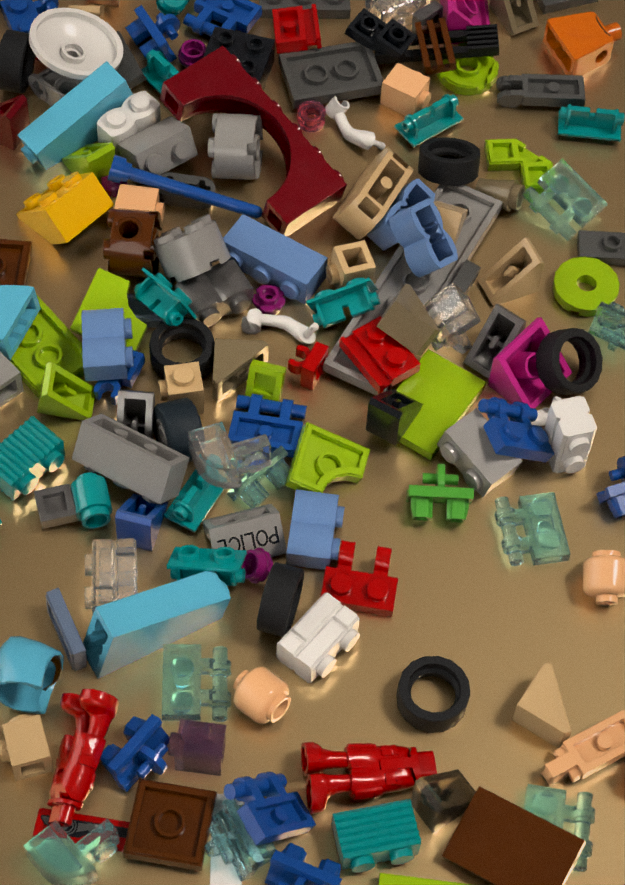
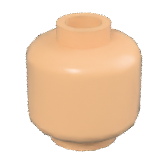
[583,550,625,605]
[233,666,291,724]

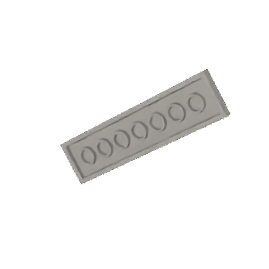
[323,184,503,395]

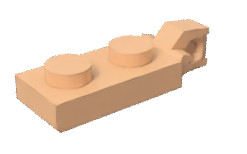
[541,710,625,786]

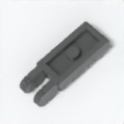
[496,74,586,108]

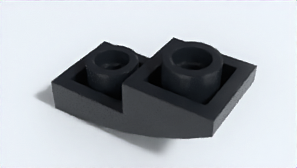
[345,8,417,59]

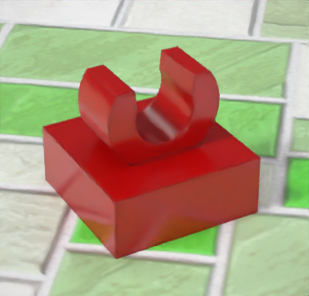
[288,341,329,391]

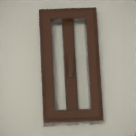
[414,17,456,75]

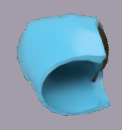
[0,636,64,714]

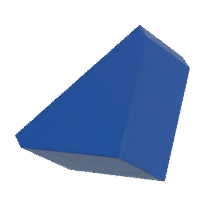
[115,494,168,551]

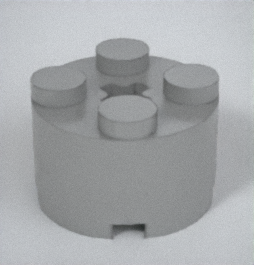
[208,113,263,180]
[153,214,231,284]

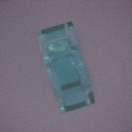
[23,818,120,885]

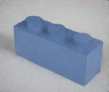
[223,214,328,305]

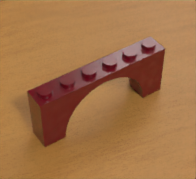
[160,46,347,237]

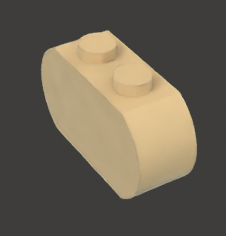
[333,147,413,240]

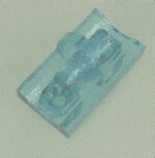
[588,302,625,352]
[227,445,290,508]
[204,799,276,881]

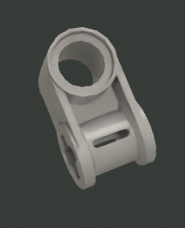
[28,68,82,106]

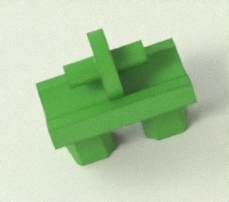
[406,464,474,523]

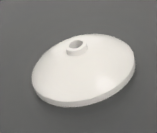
[29,8,124,81]

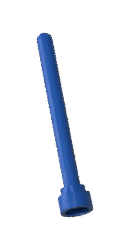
[107,155,263,219]

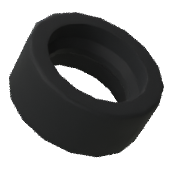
[0,30,36,93]
[418,137,480,186]
[149,317,215,379]
[536,328,603,395]
[257,562,304,637]
[396,656,470,733]

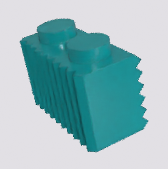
[0,416,65,501]
[331,799,421,873]

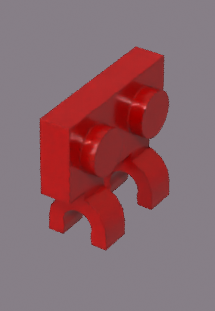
[320,540,398,617]

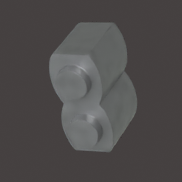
[174,259,254,327]

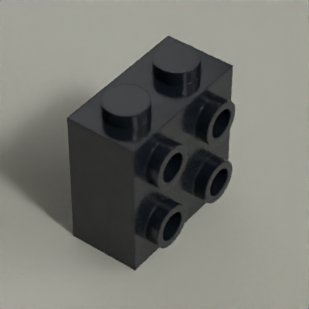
[203,26,275,91]

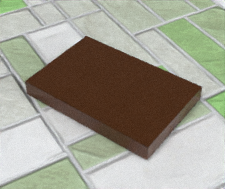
[442,786,586,885]

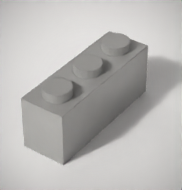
[72,413,190,504]

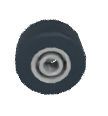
[154,397,205,462]

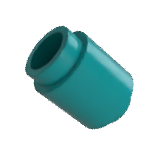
[71,472,113,529]

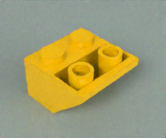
[16,171,114,245]

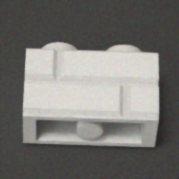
[544,396,597,474]
[276,592,360,683]

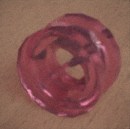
[297,100,326,132]

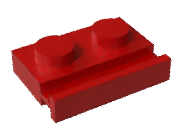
[272,4,322,54]
[339,316,421,394]

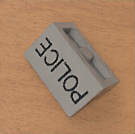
[202,504,287,557]

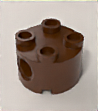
[103,208,162,278]

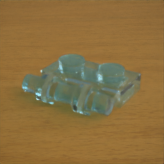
[522,158,608,241]
[494,492,571,566]
[162,644,231,722]
[524,784,596,872]

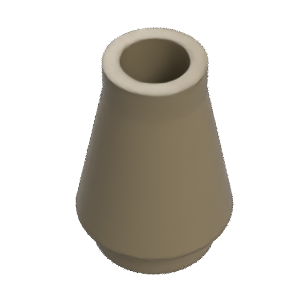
[475,178,525,212]

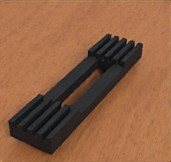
[375,24,499,64]

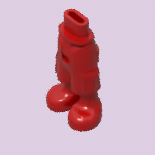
[47,688,119,827]
[301,742,437,814]

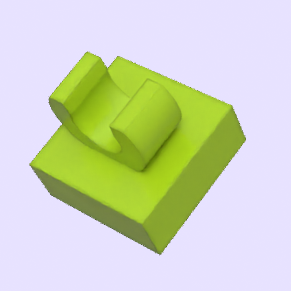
[245,359,287,401]

